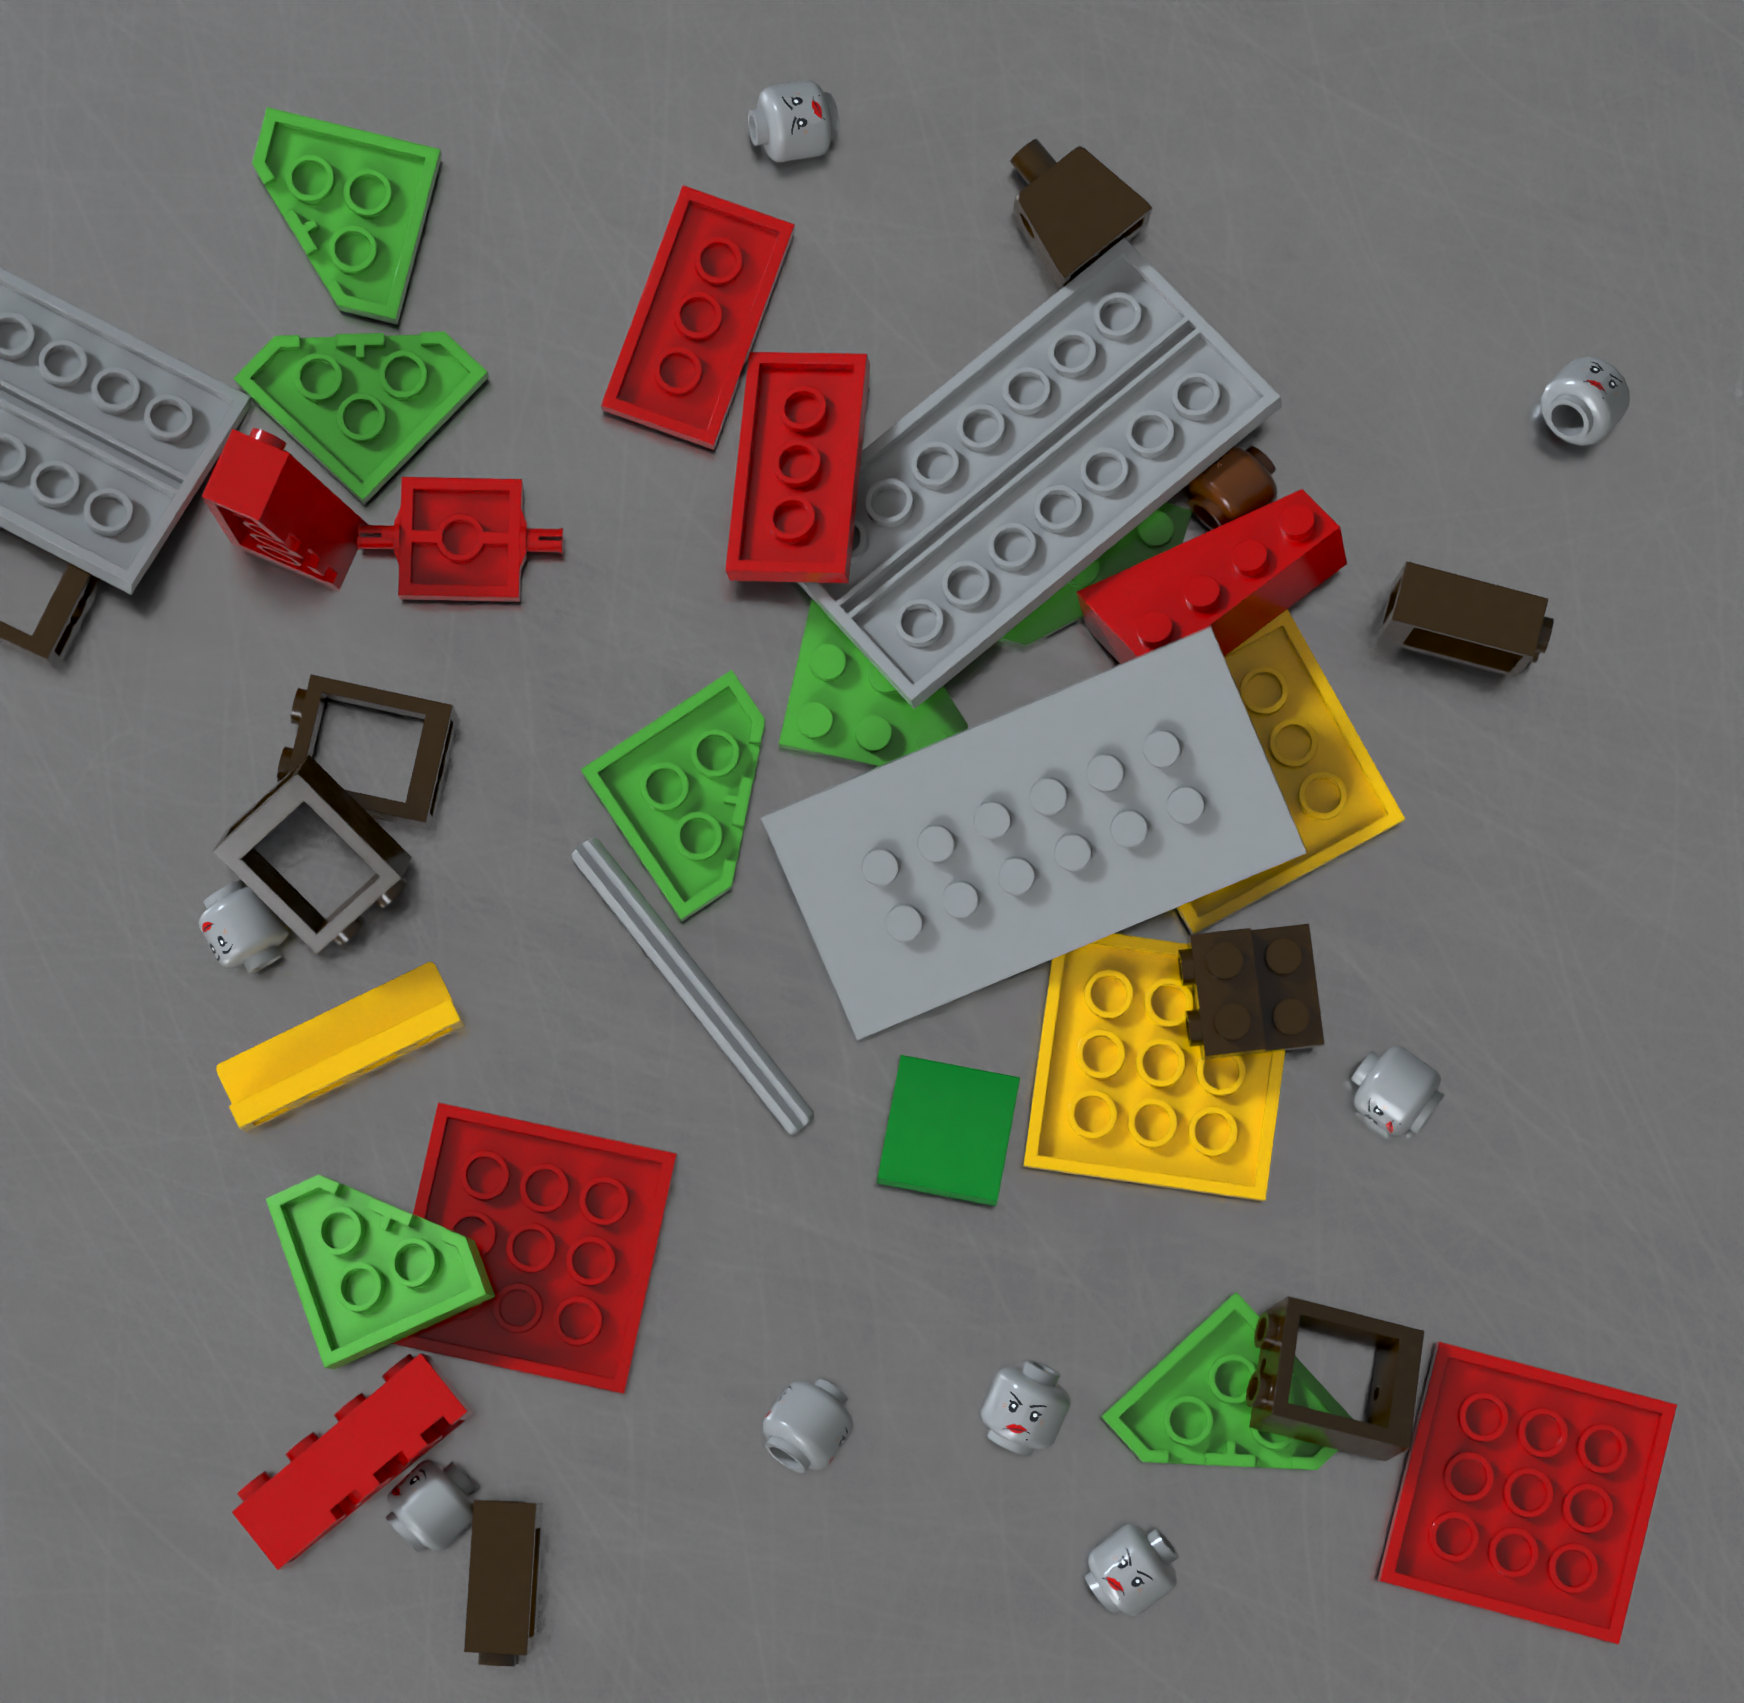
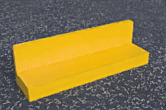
[216,962,465,1132]

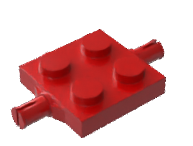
[357,477,564,602]

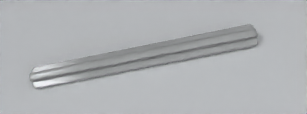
[571,837,814,1135]

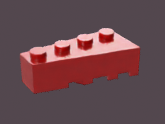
[202,428,369,590]
[1076,489,1347,664]
[232,1353,475,1570]

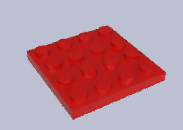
[392,1102,677,1394]
[1377,1342,1677,1644]

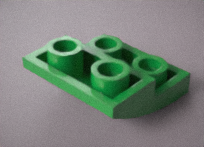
[876,1055,1020,1206]

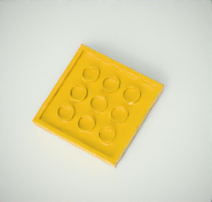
[1176,609,1405,935]
[1023,933,1285,1201]

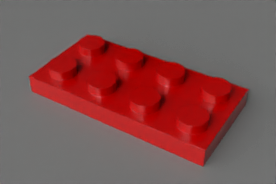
[601,185,795,450]
[725,352,870,583]

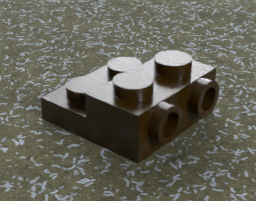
[1178,924,1324,1060]

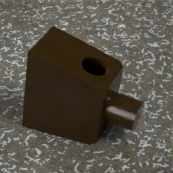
[1010,139,1152,289]

